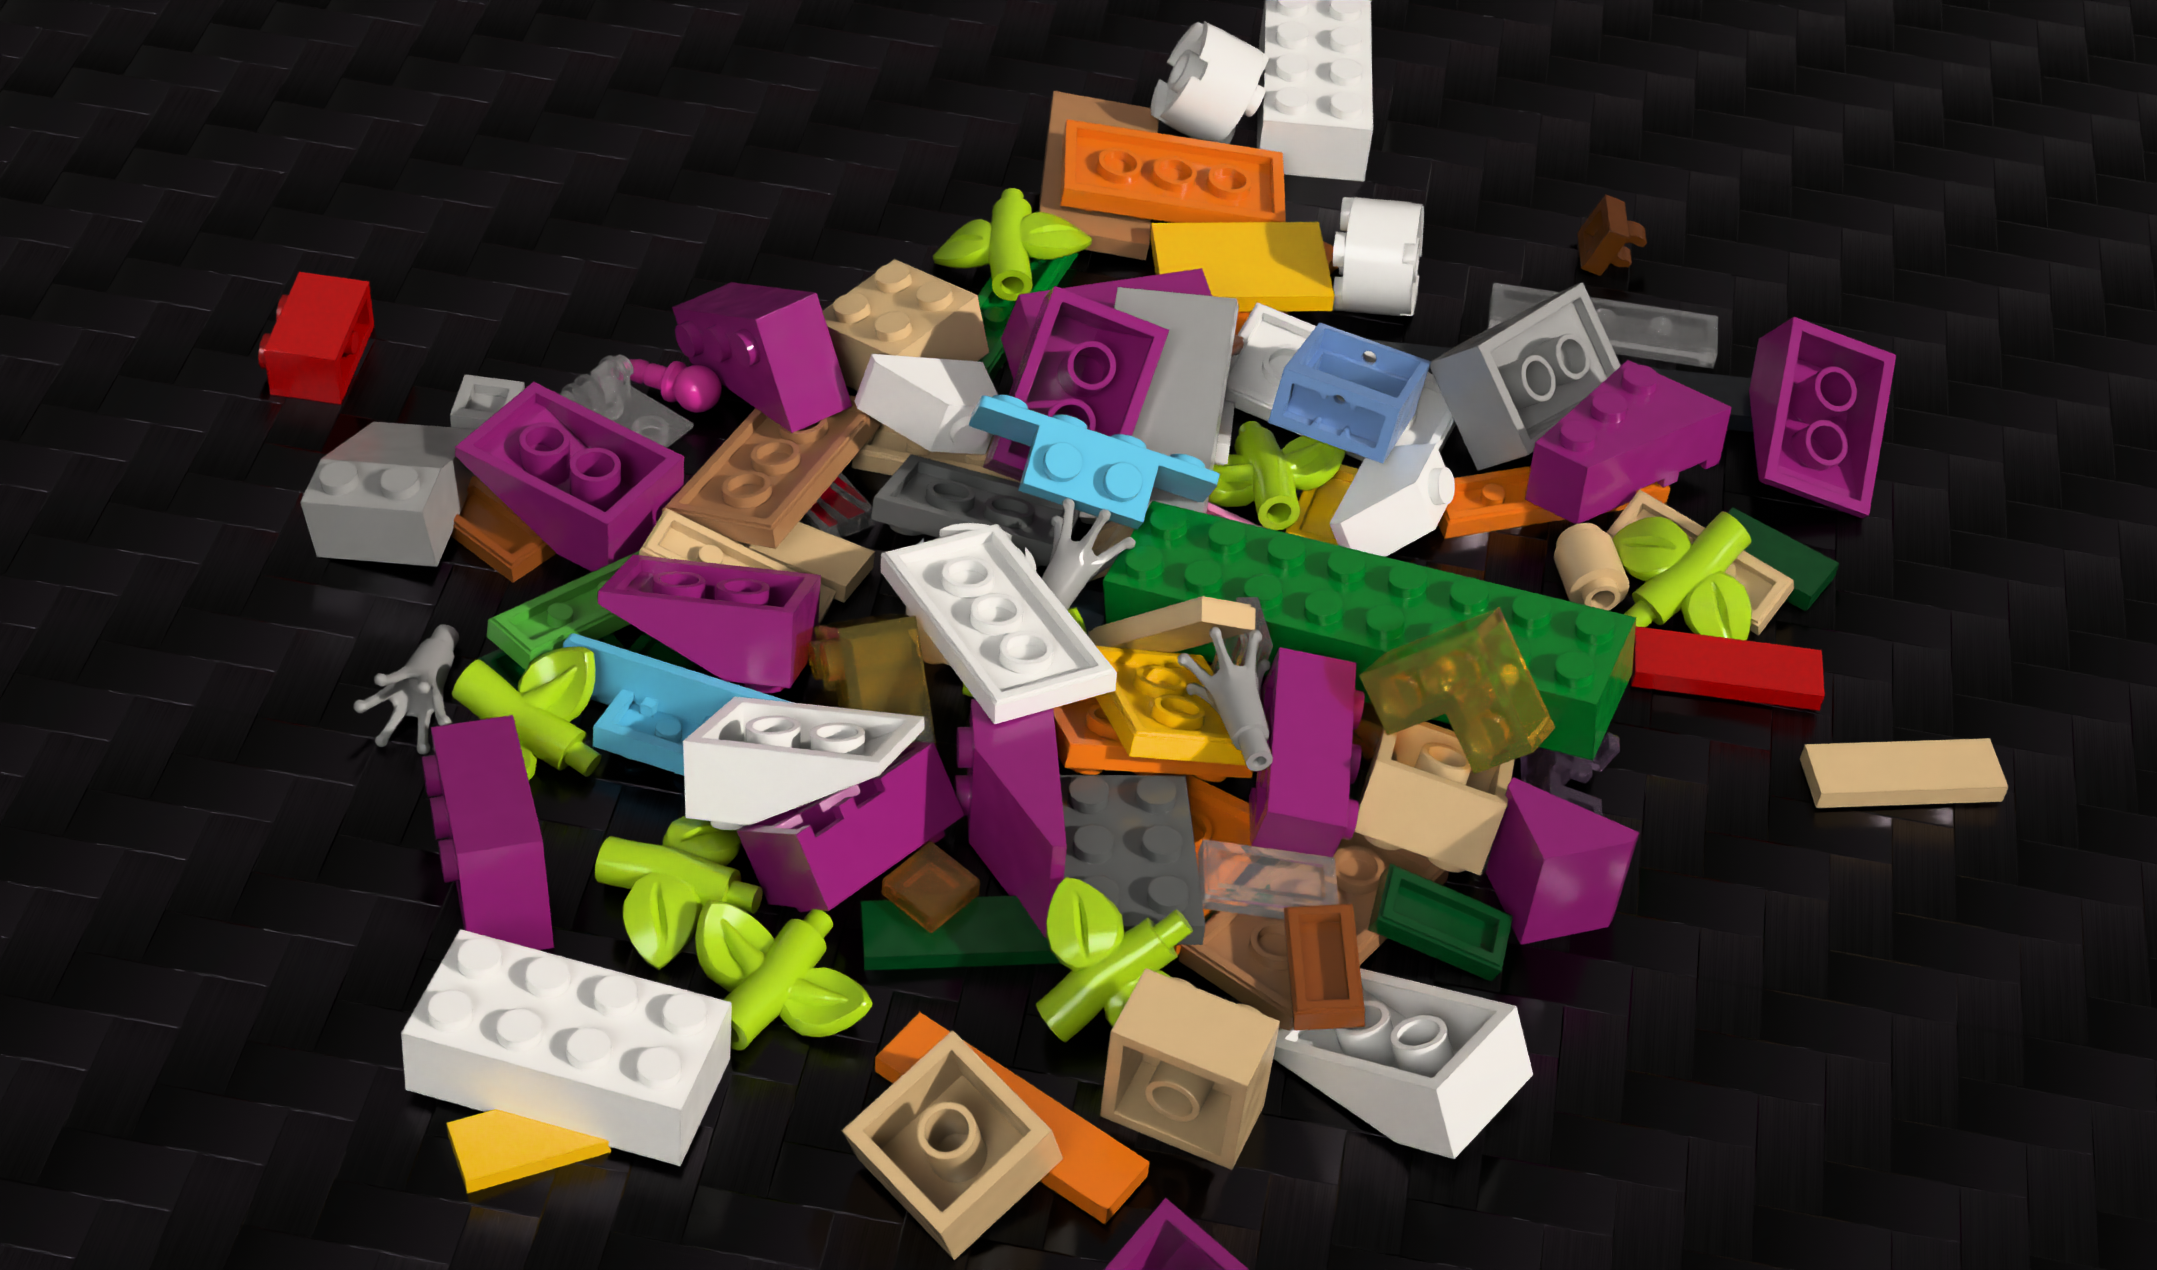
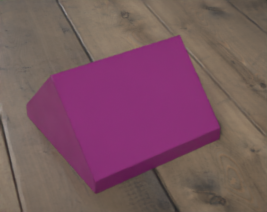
[1486,777,1639,945]

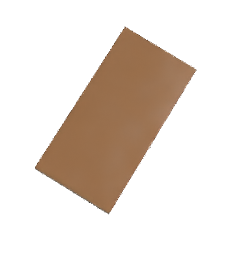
[1038,91,1159,260]
[662,395,883,549]
[1179,832,1449,1031]

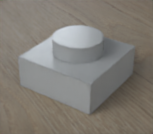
[450,374,525,429]

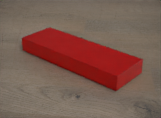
[1631,626,1825,711]

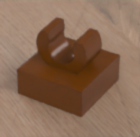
[1577,194,1647,276]

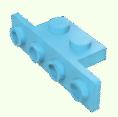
[969,395,1220,530]
[563,633,794,776]

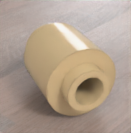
[1554,523,1629,611]

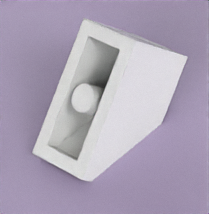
[854,354,998,455]
[1329,443,1455,557]

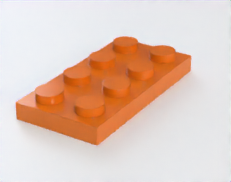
[1060,119,1286,223]

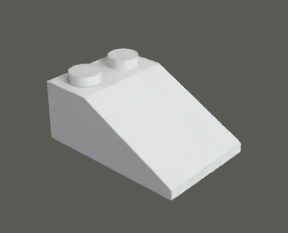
[683,696,924,830]
[1273,968,1533,1159]

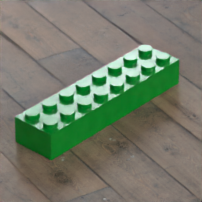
[1103,501,1636,761]

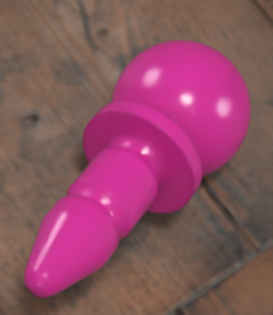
[616,359,722,413]

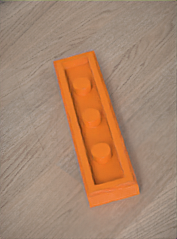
[1438,466,1670,539]
[875,1012,1150,1224]

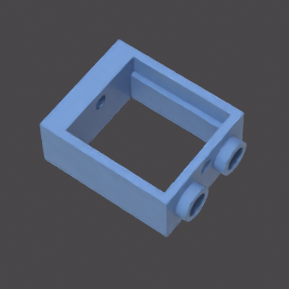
[1268,322,1431,464]

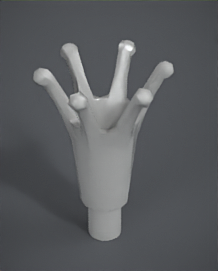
[1042,498,1136,610]
[353,625,459,755]
[1178,627,1273,771]

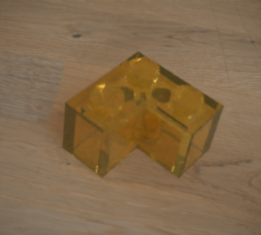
[1359,607,1556,774]
[808,613,937,747]

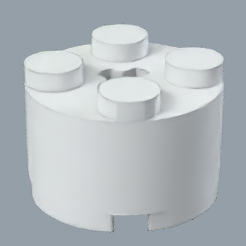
[1151,21,1268,144]
[1332,197,1424,316]

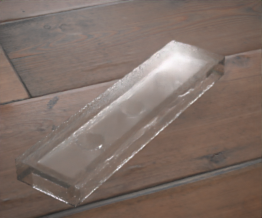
[1487,283,1718,368]

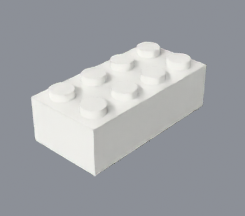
[1257,0,1373,181]
[401,929,732,1166]

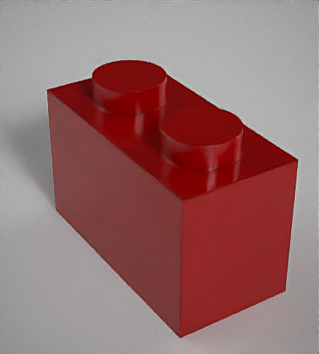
[258,272,374,405]

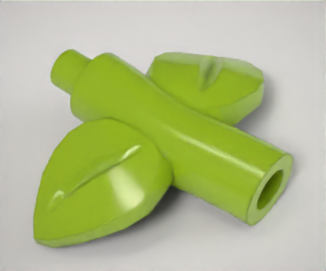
[933,188,1092,301]
[1208,421,1346,530]
[1613,511,1752,640]
[452,646,602,780]
[595,816,763,970]
[1036,877,1193,1042]
[695,900,873,1050]

